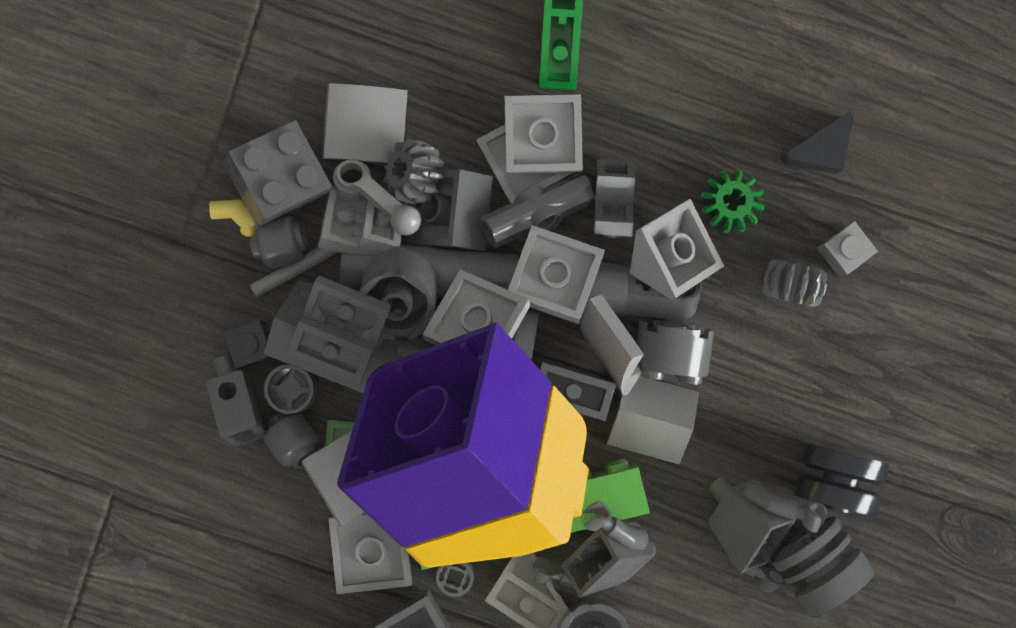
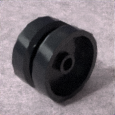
[794,443,890,517]

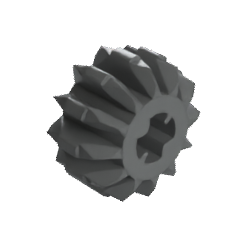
[383,139,444,205]
[762,259,827,307]

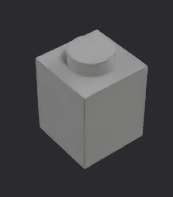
[816,221,878,277]

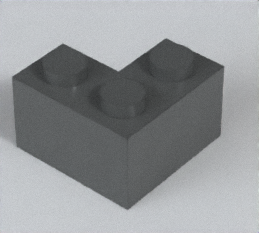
[540,362,616,421]

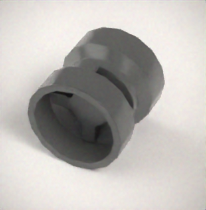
[436,562,475,597]

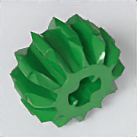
[700,170,765,234]

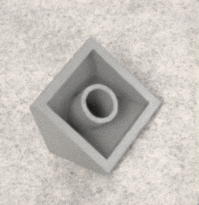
[630,199,724,299]
[607,376,699,464]

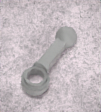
[333,159,421,235]

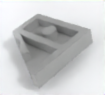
[484,553,568,628]

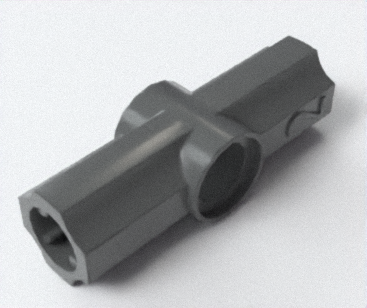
[480,173,595,249]

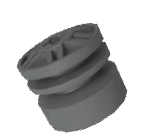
[771,516,876,617]

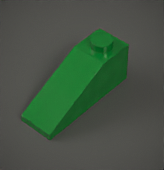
[539,0,583,90]

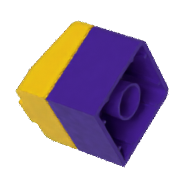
[337,322,589,567]

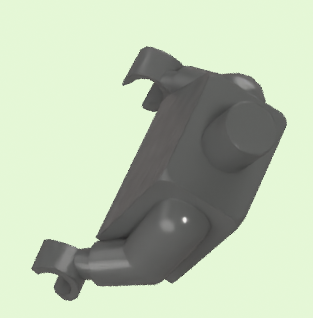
[708,476,827,593]
[533,501,656,598]

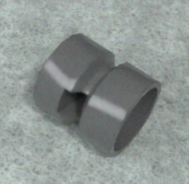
[264,364,320,414]

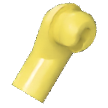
[209,199,256,237]

